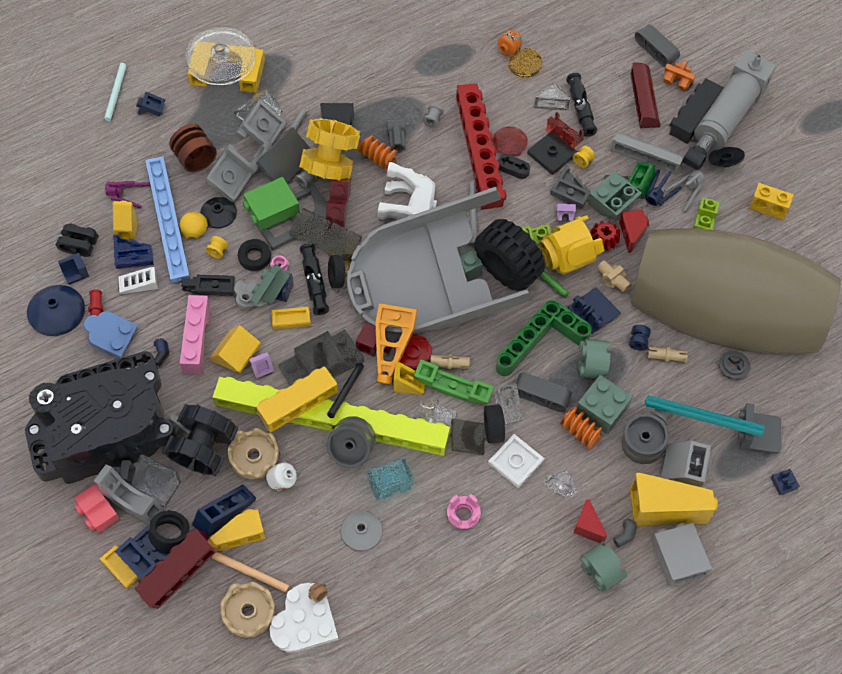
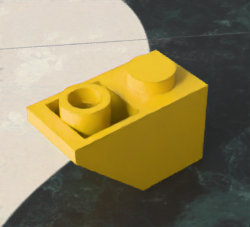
[113,201,138,241]

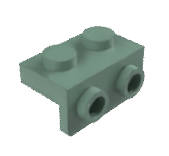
[250,264,290,304]

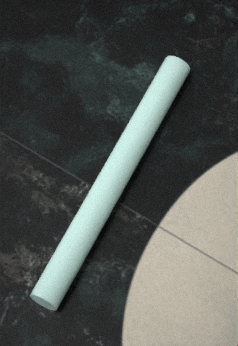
[104,63,127,122]

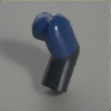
[154,338,170,367]

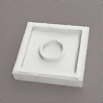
[488,434,545,489]

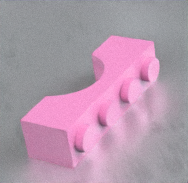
[180,295,211,375]

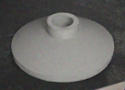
[341,511,382,551]

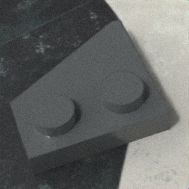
[550,165,591,208]

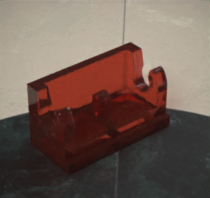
[546,112,584,148]

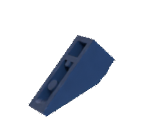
[192,485,256,537]

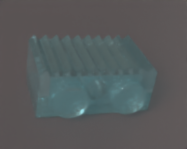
[367,458,414,499]

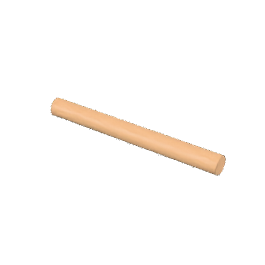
[212,552,290,593]

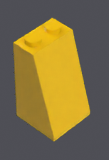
[630,473,718,526]

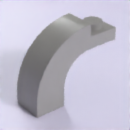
[94,465,163,525]

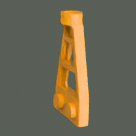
[375,303,418,385]

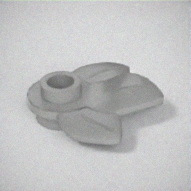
[234,280,267,310]

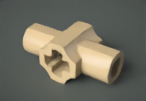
[597,260,632,293]

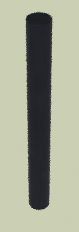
[327,363,364,418]

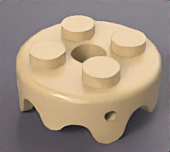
[228,428,279,480]
[220,582,275,638]

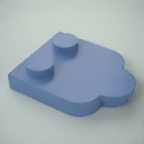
[84,312,138,359]

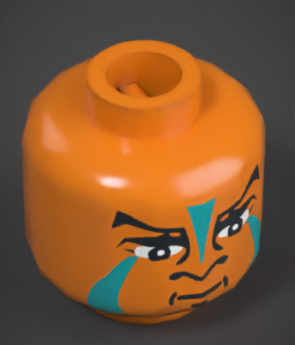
[497,30,522,55]

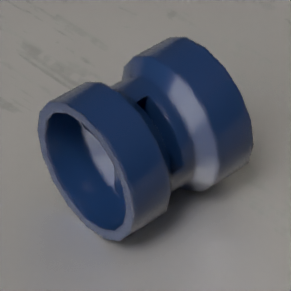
[629,324,651,351]

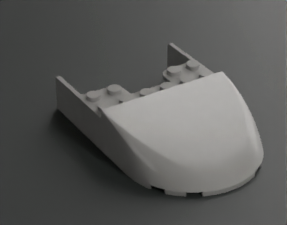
[347,187,532,333]

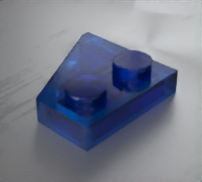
[113,235,154,269]

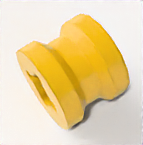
[573,146,595,168]
[205,236,228,259]

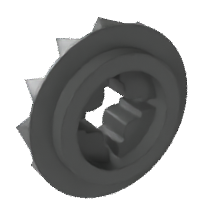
[719,351,750,380]

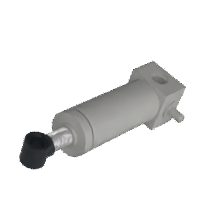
[682,50,776,171]

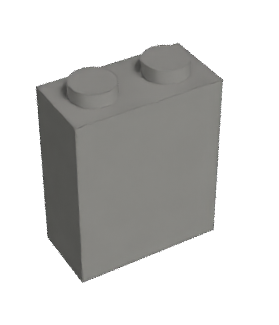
[651,522,712,587]

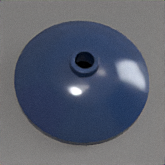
[27,285,85,336]

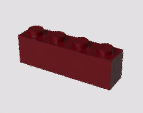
[135,529,219,609]

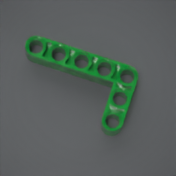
[496,300,591,376]

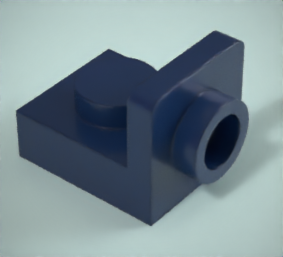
[136,92,166,117]

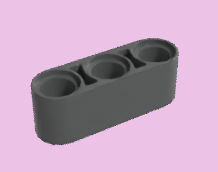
[634,24,680,67]
[512,373,572,412]

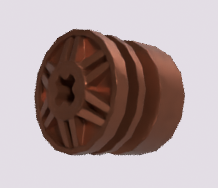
[169,124,217,172]

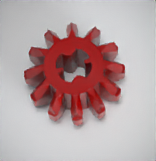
[590,220,621,252]

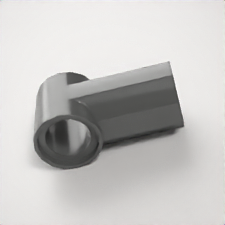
[387,118,406,153]

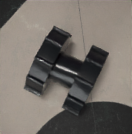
[162,403,239,477]

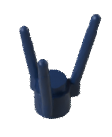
[645,169,682,206]

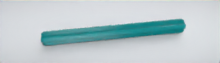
[645,395,765,437]

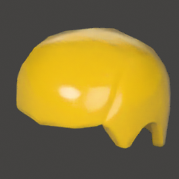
[179,212,208,239]

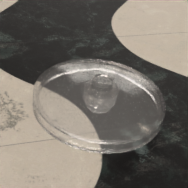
[186,27,256,85]

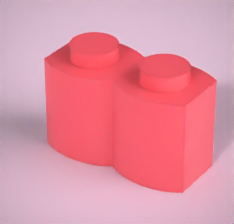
[74,484,119,534]

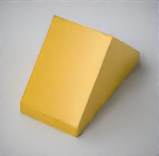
[394,362,425,395]

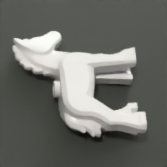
[377,162,437,220]

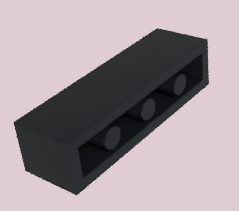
[669,78,724,144]

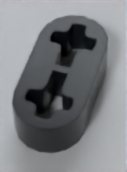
[498,154,530,179]

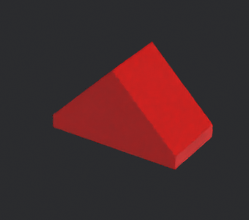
[574,499,607,543]

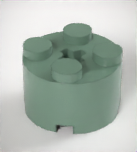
[577,339,610,379]
[581,541,627,592]

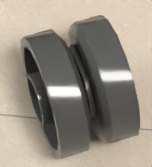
[621,413,669,464]
[326,416,376,468]

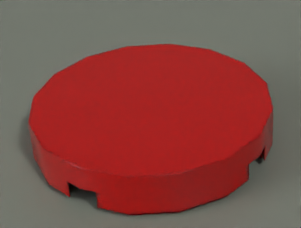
[394,334,432,371]

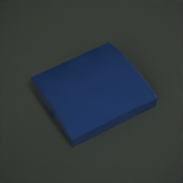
[115,525,169,579]

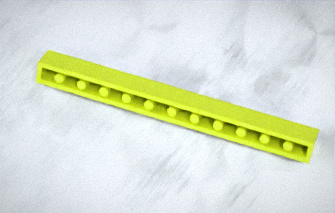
[212,377,450,456]

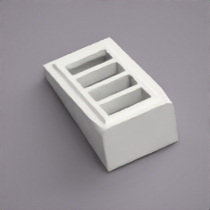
[118,267,158,294]

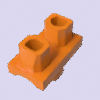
[663,60,696,91]

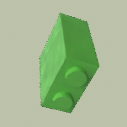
[242,177,300,231]

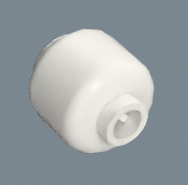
[266,462,297,491]

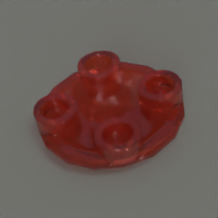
[493,127,528,157]

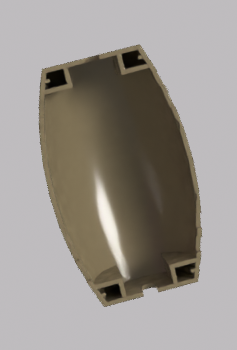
[631,228,841,354]

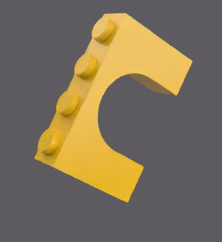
[188,42,265,93]

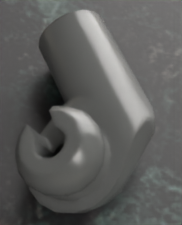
[613,519,637,547]

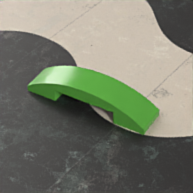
[414,360,494,404]

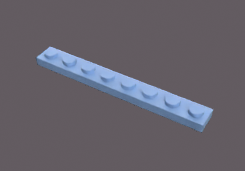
[146,156,190,283]

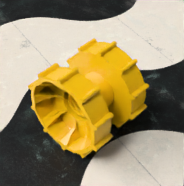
[299,118,360,181]

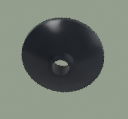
[708,147,745,168]
[200,197,237,228]

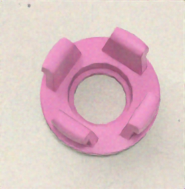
[447,494,481,529]

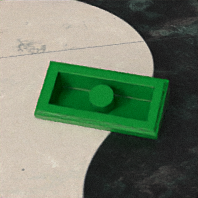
[628,162,656,198]

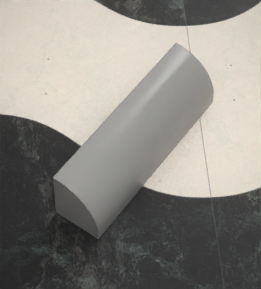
[610,131,684,175]

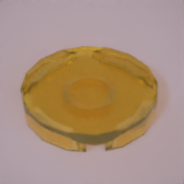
[508,48,542,78]

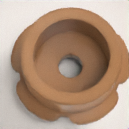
[308,583,328,602]

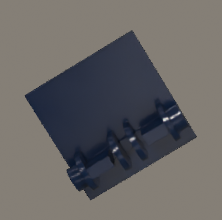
[568,287,621,334]

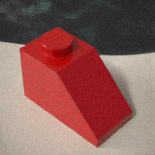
[619,209,649,253]

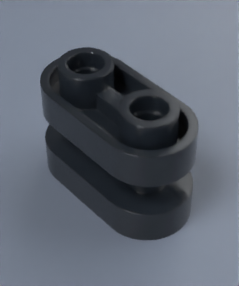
[55,223,99,257]

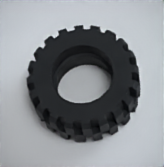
[474,219,546,291]

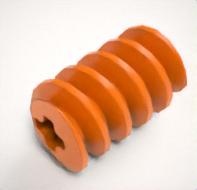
[358,135,397,171]
[560,407,603,450]

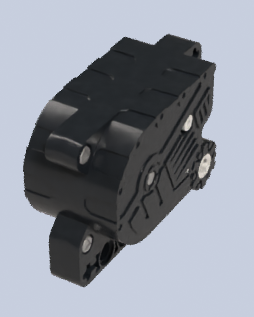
[25,351,176,484]

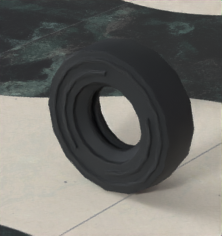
[237,239,271,271]
[328,255,345,288]

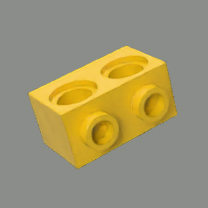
[749,183,794,220]

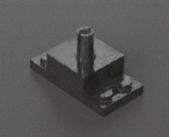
[278,330,365,386]

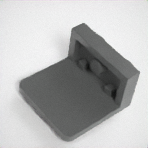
[738,403,781,454]

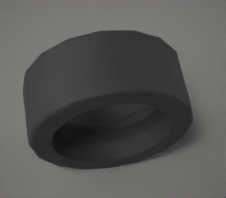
[484,404,505,443]
[148,510,190,552]

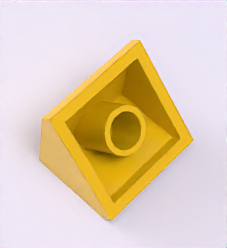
[208,325,261,374]

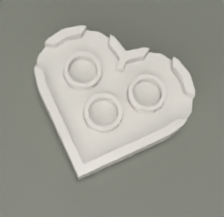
[270,583,338,653]

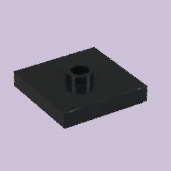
[527,131,577,175]

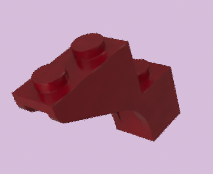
[324,178,351,241]

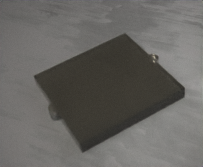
[449,418,486,455]

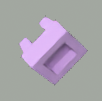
[555,204,576,221]
[249,352,274,378]

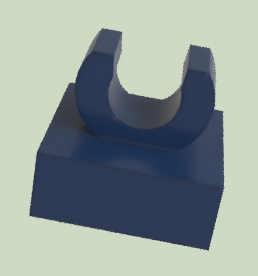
[771,469,800,495]

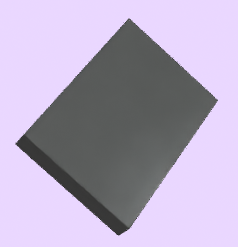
[256,127,310,183]

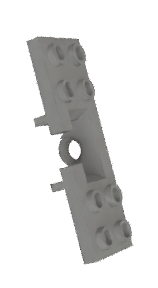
[204,100,286,202]

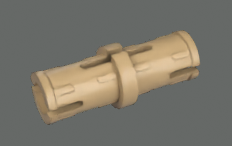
[647,346,688,363]
[430,354,470,370]

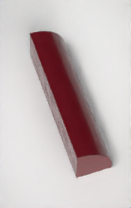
[630,62,660,128]

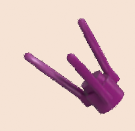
[105,181,151,208]

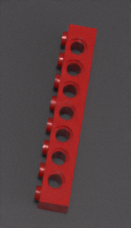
[456,83,507,210]

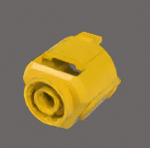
[538,215,604,275]

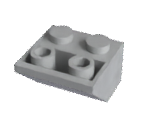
[660,441,711,487]

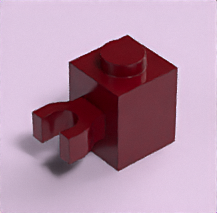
[356,322,392,357]

